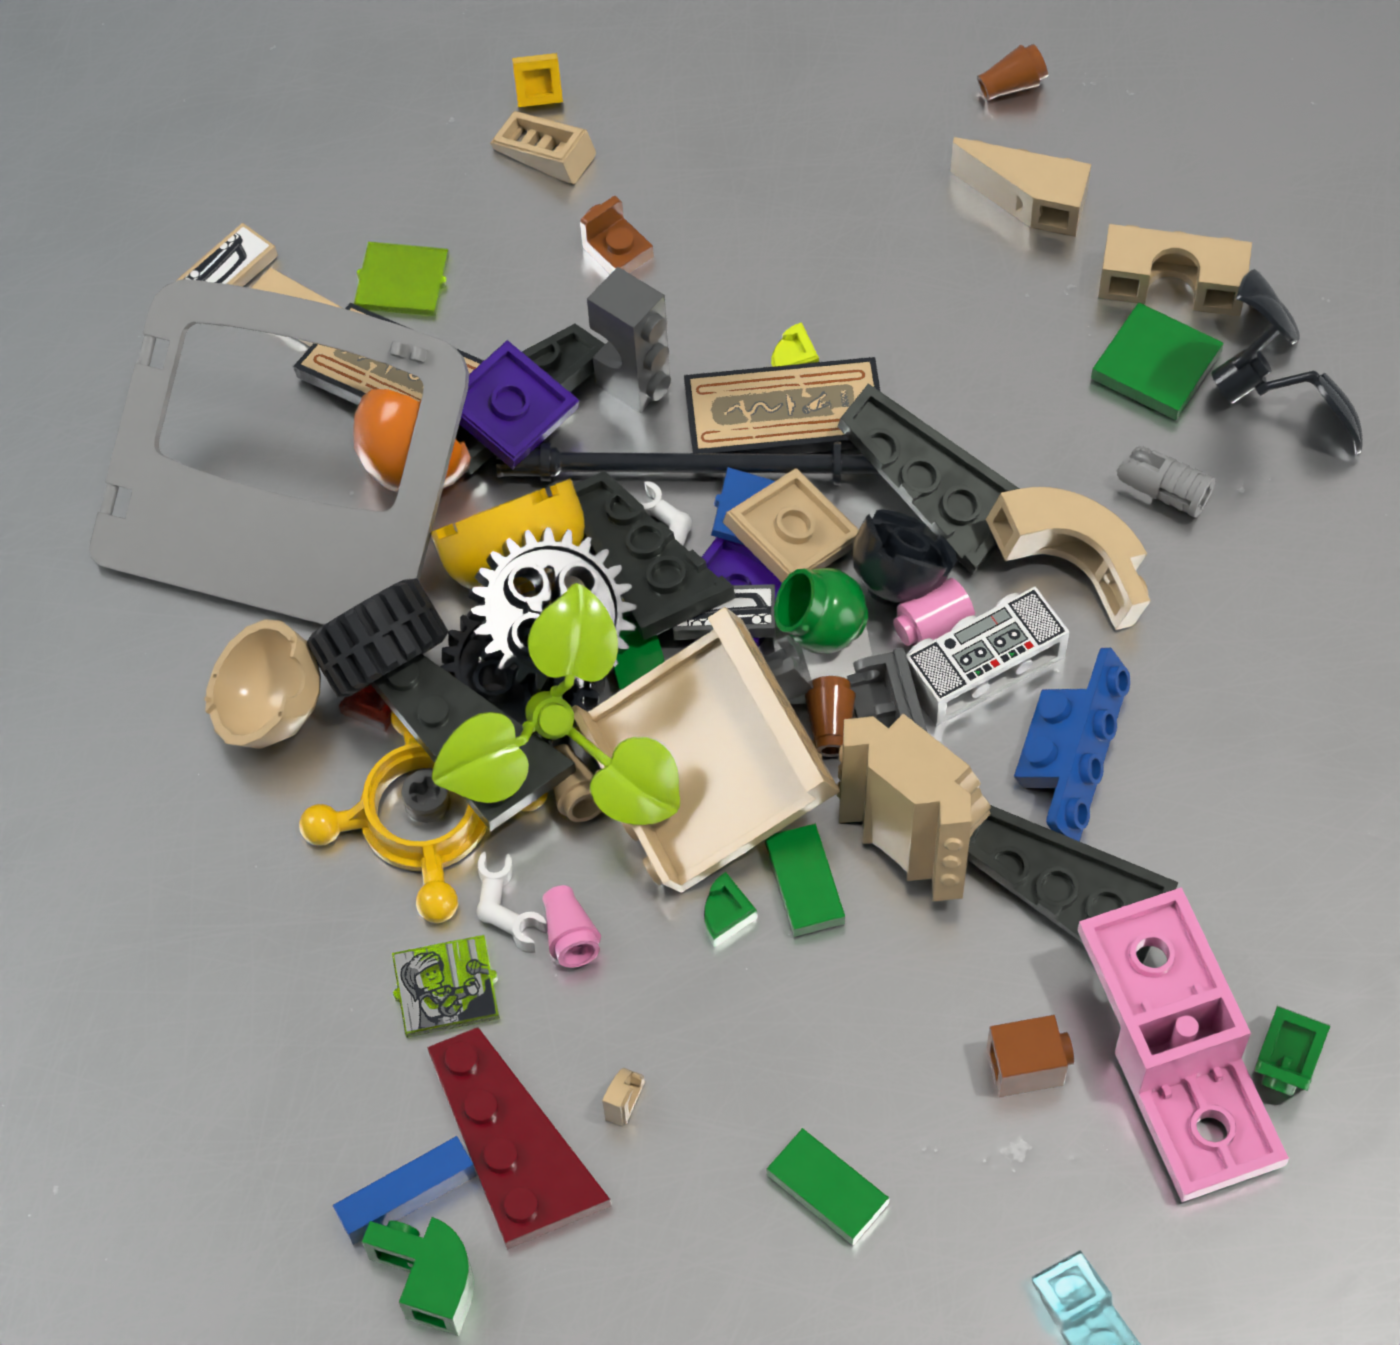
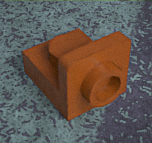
[580,196,654,274]

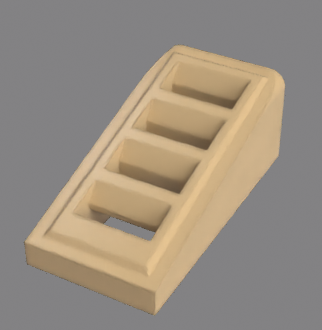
[490,111,596,184]

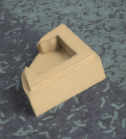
[602,1068,645,1127]

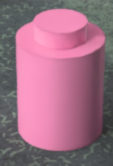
[893,578,975,646]

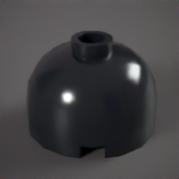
[853,509,957,605]

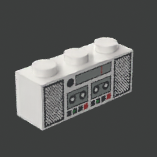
[906,586,1070,726]

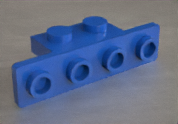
[1014,647,1130,841]

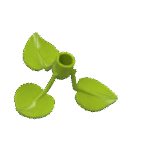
[432,583,680,825]

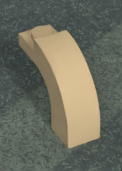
[986,487,1150,630]

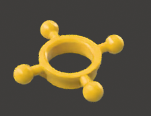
[299,711,548,923]

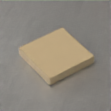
[723,468,859,583]

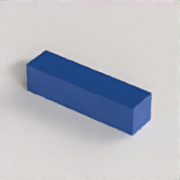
[332,1136,477,1245]

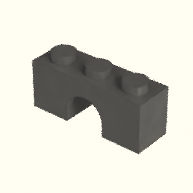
[587,267,671,413]

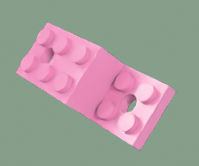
[1077,887,1289,1202]

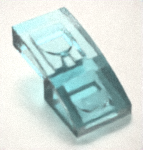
[1032,1250,1141,1345]

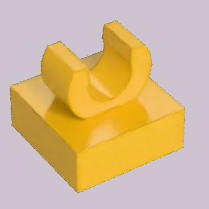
[512,53,563,107]

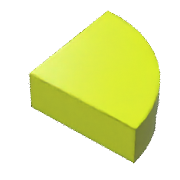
[771,322,819,367]

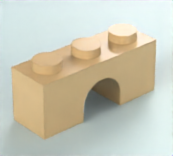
[1098,224,1252,317]

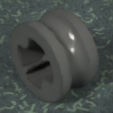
[401,770,451,823]

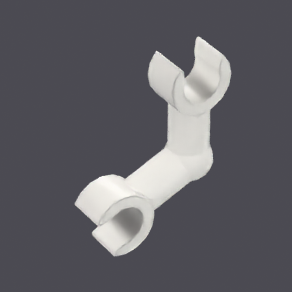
[640,482,693,545]
[476,851,547,952]

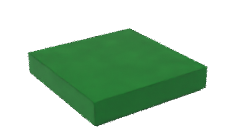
[1091,302,1224,420]

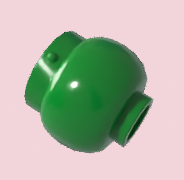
[774,568,868,654]

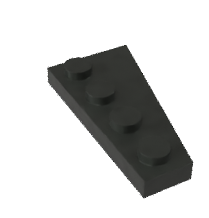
[573,471,736,640]

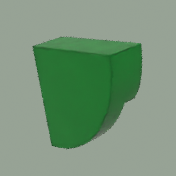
[704,872,758,947]

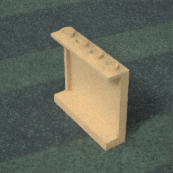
[572,607,840,893]

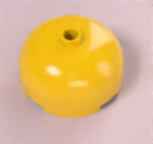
[430,478,585,594]

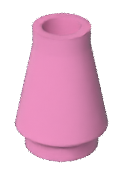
[542,885,601,968]

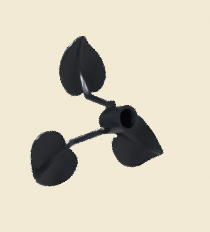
[1211,269,1363,456]

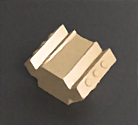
[837,714,991,901]

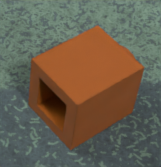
[986,1015,1074,1098]

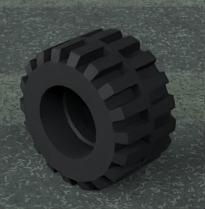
[307,578,449,697]

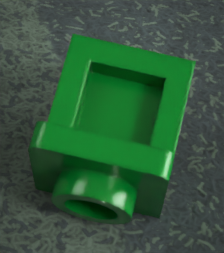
[1254,1005,1330,1096]

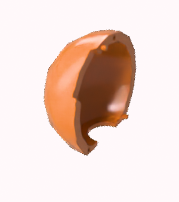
[353,389,471,492]

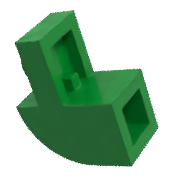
[362,1217,474,1336]

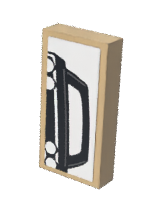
[176,223,278,287]

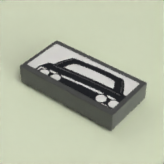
[673,584,776,640]

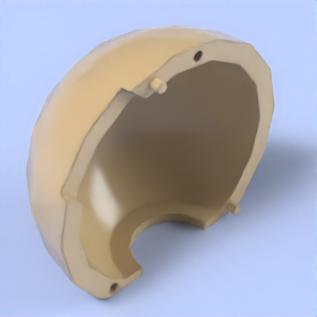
[204,619,321,749]

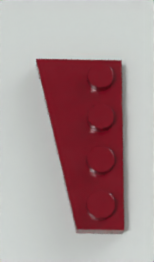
[427,1027,612,1250]

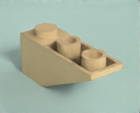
[950,137,1091,237]

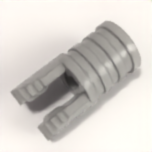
[1116,446,1216,518]

